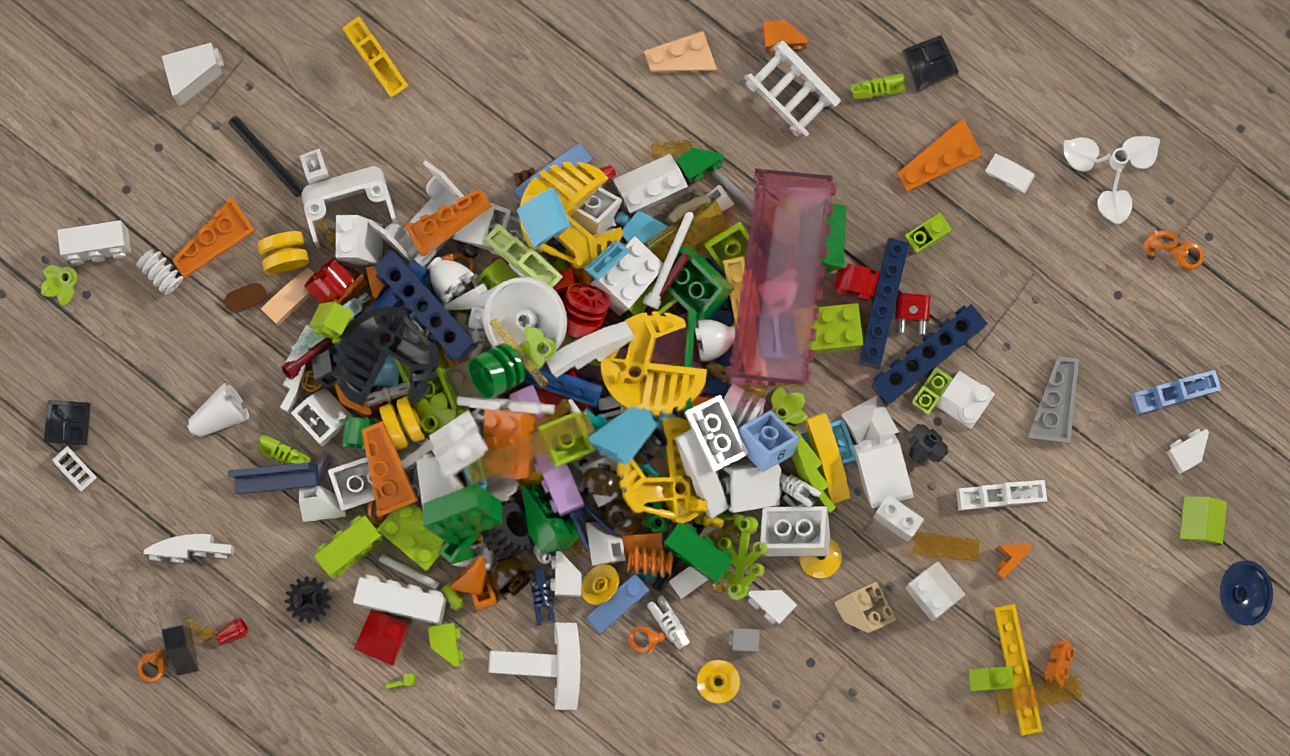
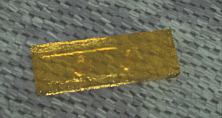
[913,532,980,562]

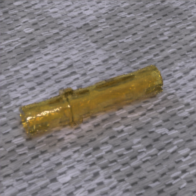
[706,361,768,398]

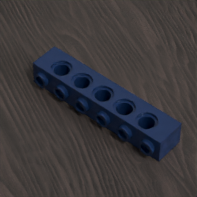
[858,238,909,369]
[373,250,478,363]
[871,304,988,406]

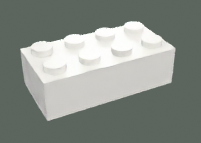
[353,575,447,625]

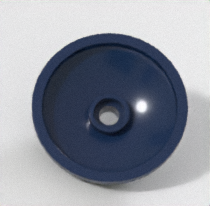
[1220,560,1273,626]

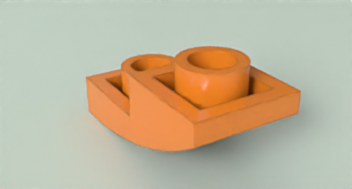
[618,532,665,557]

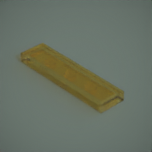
[994,676,1082,714]

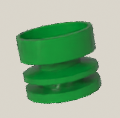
[468,343,525,399]

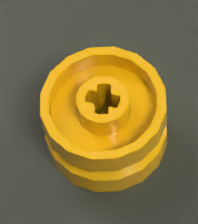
[257,231,310,274]
[379,396,426,451]

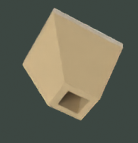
[834,582,896,633]

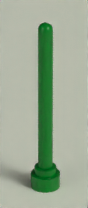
[675,308,696,412]

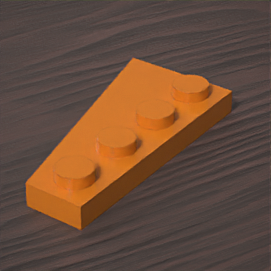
[897,118,982,193]
[404,189,492,256]
[362,421,418,517]

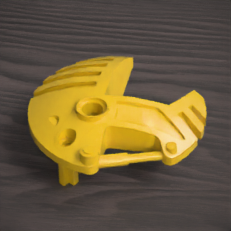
[519,162,623,269]
[601,312,707,416]
[617,417,719,524]

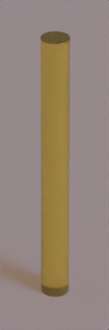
[490,318,548,388]

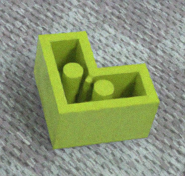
[309,302,354,345]

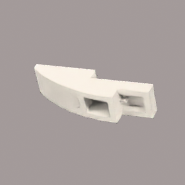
[144,534,234,563]

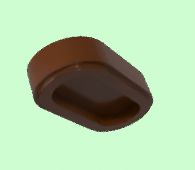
[224,283,266,313]

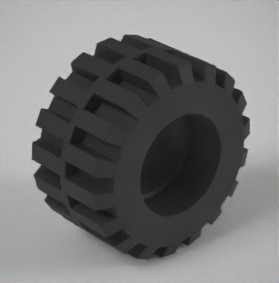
[480,500,535,559]

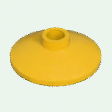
[799,538,842,579]
[581,564,619,605]
[697,660,740,704]

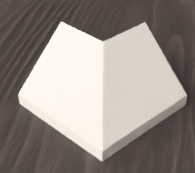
[841,395,899,444]

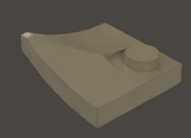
[663,190,711,226]
[445,358,485,409]

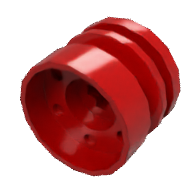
[563,283,611,338]

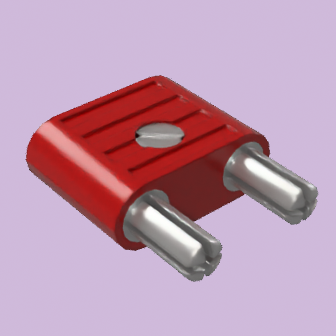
[895,293,931,336]

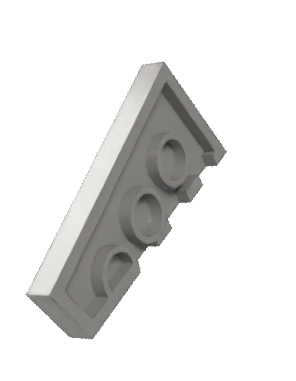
[1027,356,1079,444]

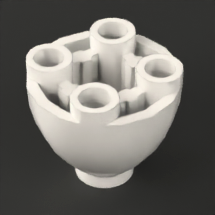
[427,257,475,304]
[695,320,737,362]

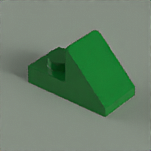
[439,532,481,564]

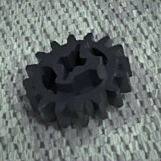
[284,576,332,624]

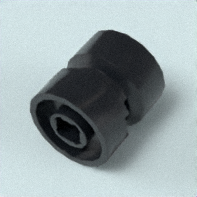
[633,427,668,466]

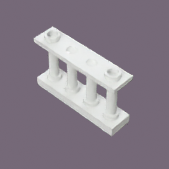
[743,40,841,137]

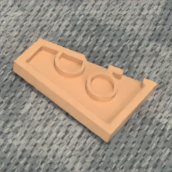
[644,31,717,72]

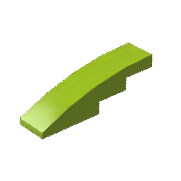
[792,430,836,513]

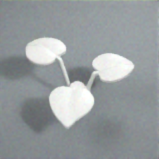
[1063,136,1160,224]

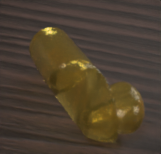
[712,525,741,545]

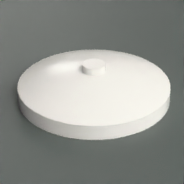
[483,277,567,360]

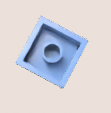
[738,410,800,472]

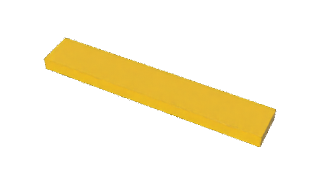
[993,604,1043,736]

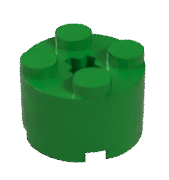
[342,416,381,450]

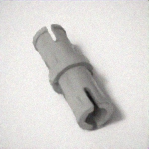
[366,381,410,408]

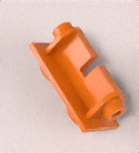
[1044,638,1075,687]

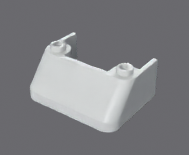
[368,160,464,267]
[302,166,398,249]

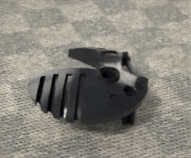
[333,307,439,407]

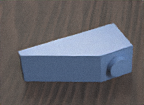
[586,574,649,634]

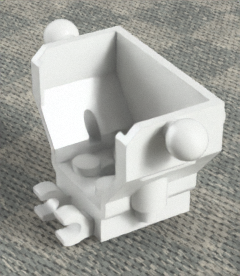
[429,408,519,501]

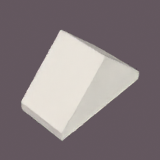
[300,149,330,184]

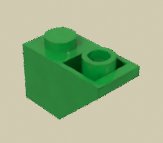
[675,148,725,184]

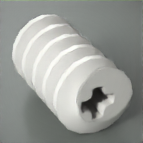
[136,249,184,295]

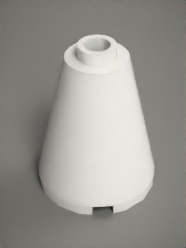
[187,383,249,437]

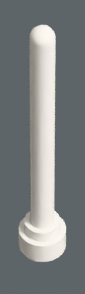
[642,212,694,310]

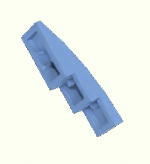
[513,143,593,201]
[1131,370,1222,415]

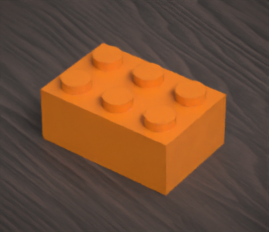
[482,409,535,479]

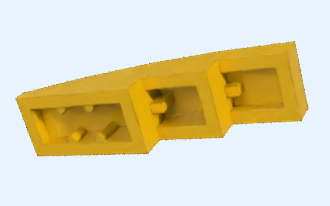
[342,16,408,97]
[805,413,850,504]

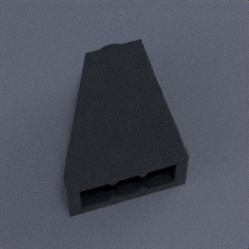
[161,625,199,675]

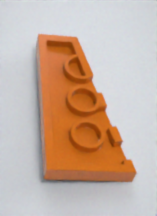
[172,196,256,278]

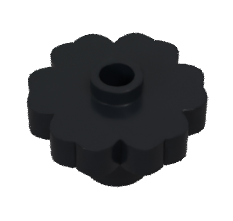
[908,424,948,464]

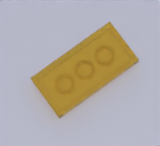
[644,197,730,263]

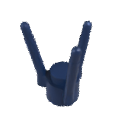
[569,504,614,552]

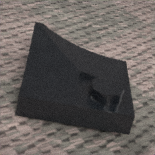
[903,35,959,92]
[44,400,91,446]

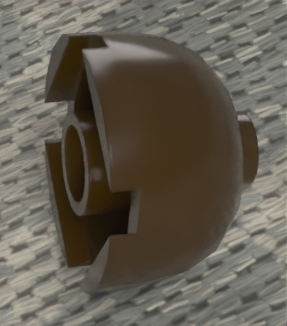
[579,463,623,498]
[602,495,647,536]
[489,557,533,600]

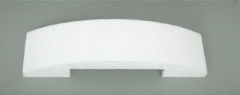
[555,623,580,710]

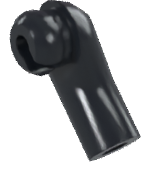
[457,240,478,258]

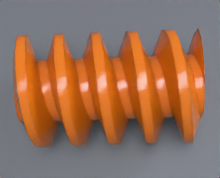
[627,546,673,578]

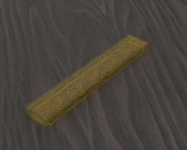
[466,410,594,484]

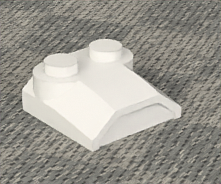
[935,371,995,430]

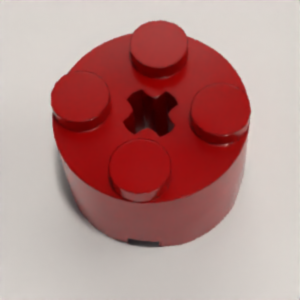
[304,258,356,304]
[833,264,880,301]

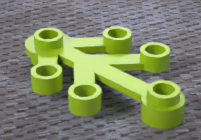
[718,516,767,600]

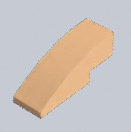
[261,267,314,326]

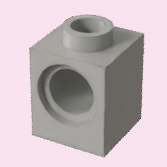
[728,628,760,653]

